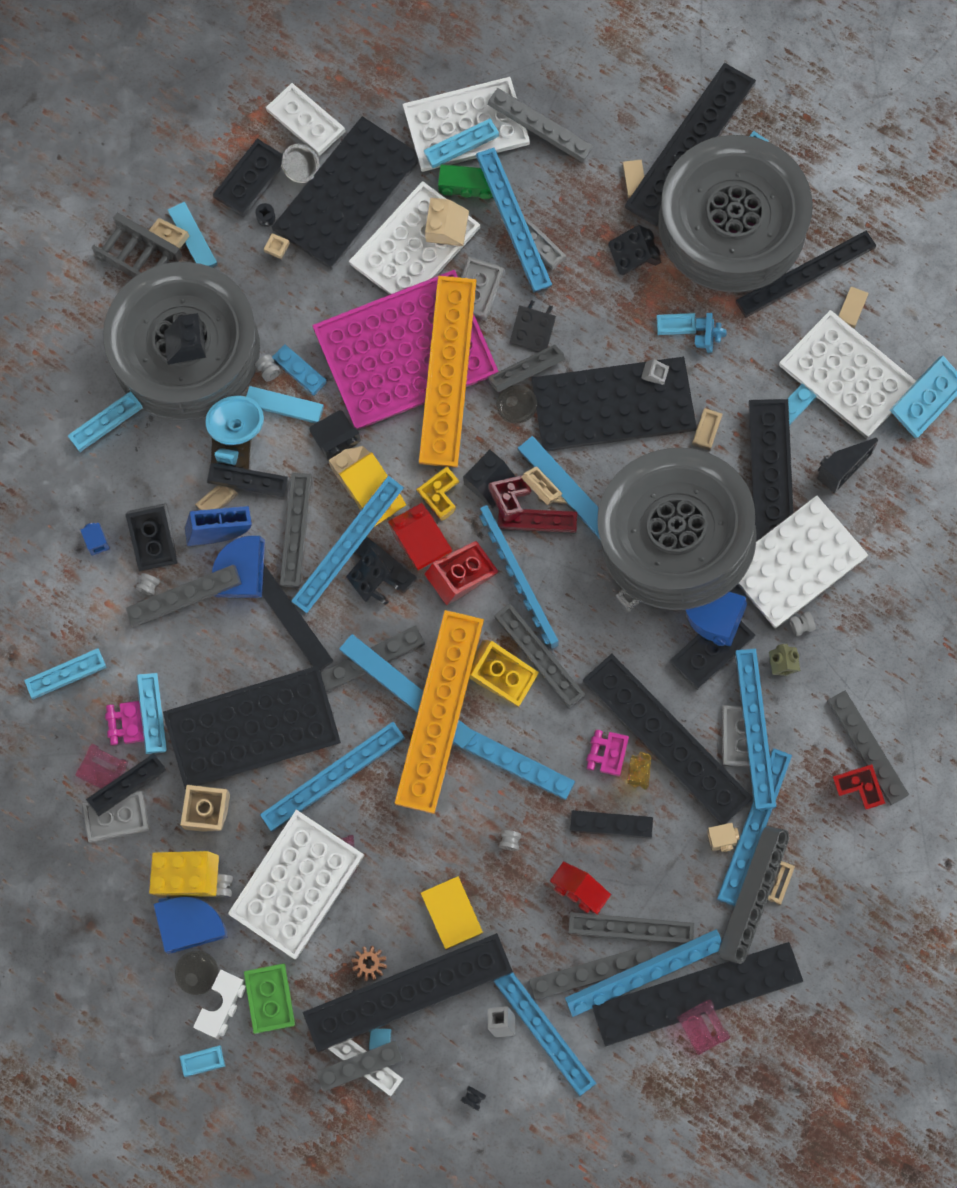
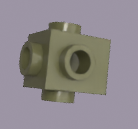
[769,644,801,676]

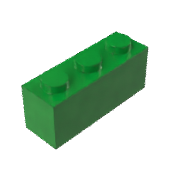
[438,164,493,199]

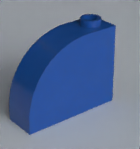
[184,506,252,546]
[212,536,265,598]
[685,592,747,646]
[154,897,228,955]

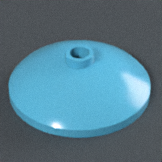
[205,396,264,445]

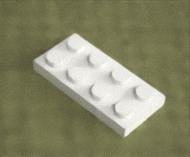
[266,83,345,156]

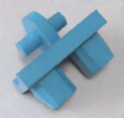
[695,313,727,353]

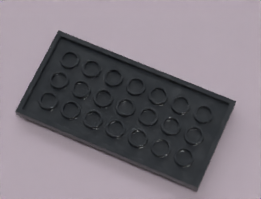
[272,116,419,270]
[532,356,697,451]
[163,666,341,790]

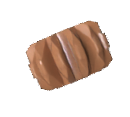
[352,946,387,982]

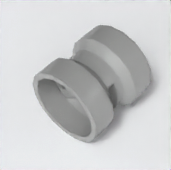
[255,355,281,382]
[789,611,816,637]
[212,874,233,898]

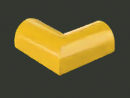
[416,467,459,521]

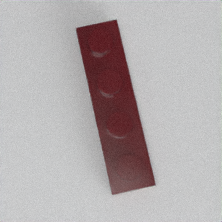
[498,509,577,533]

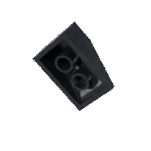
[817,437,878,494]
[125,503,178,571]

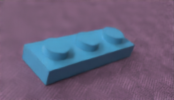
[272,344,327,396]

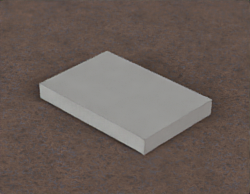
[461,257,504,320]
[722,705,749,767]
[82,790,150,843]

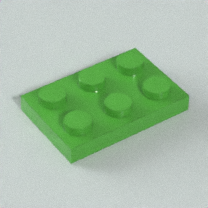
[244,963,296,1034]

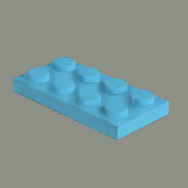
[890,356,957,438]

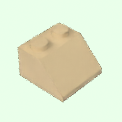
[425,198,469,246]

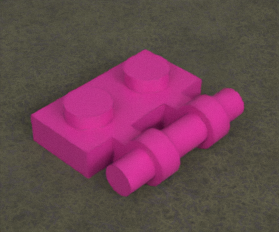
[105,701,144,746]
[586,730,629,777]

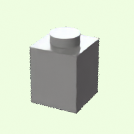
[488,1006,515,1037]

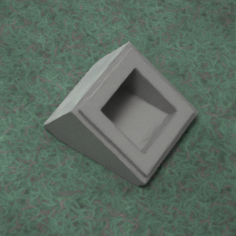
[641,359,669,385]

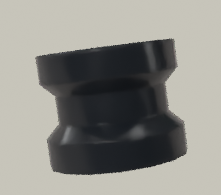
[255,203,276,227]
[460,1086,486,1111]

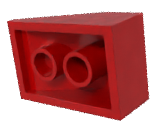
[388,503,453,571]
[424,541,499,605]

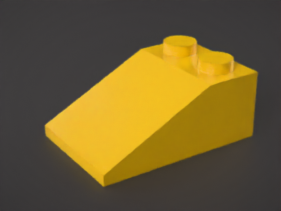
[339,452,406,527]
[469,640,539,707]

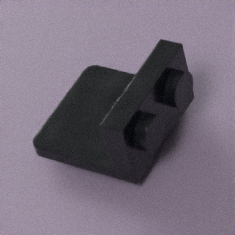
[609,225,662,275]
[309,410,361,460]

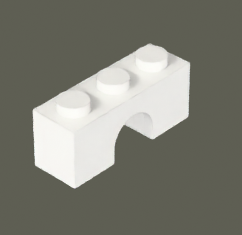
[193,969,246,1040]

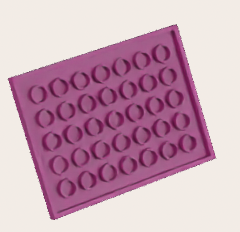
[312,269,499,430]

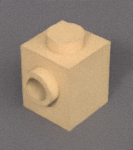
[707,823,740,852]

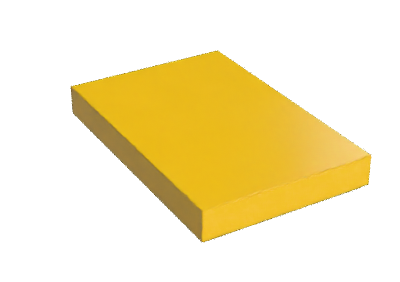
[421,876,483,950]

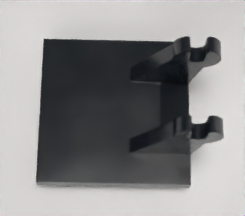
[509,300,556,351]
[346,548,402,605]

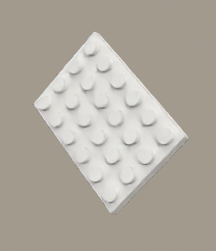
[403,77,530,172]
[349,181,481,295]
[779,310,916,439]
[738,496,868,629]
[228,810,365,960]

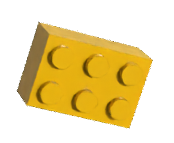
[149,851,219,897]

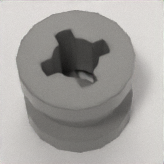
[136,573,160,596]
[499,830,521,851]

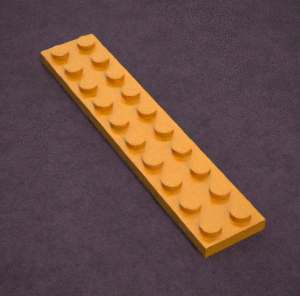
[419,276,477,468]
[395,610,484,814]

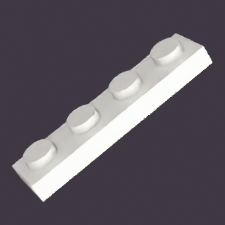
[328,1039,404,1096]

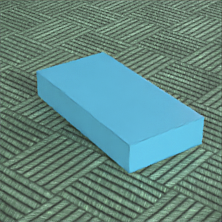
[656,313,696,335]
[179,1045,226,1077]

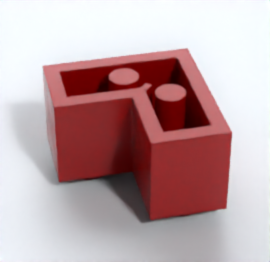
[832,764,885,810]
[550,861,612,915]

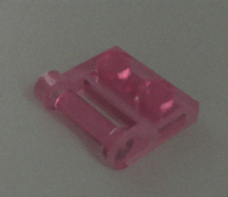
[75,744,128,789]
[677,1000,730,1055]

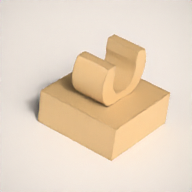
[264,233,290,259]

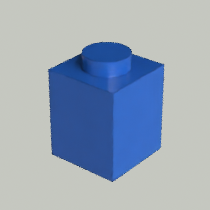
[80,522,110,556]

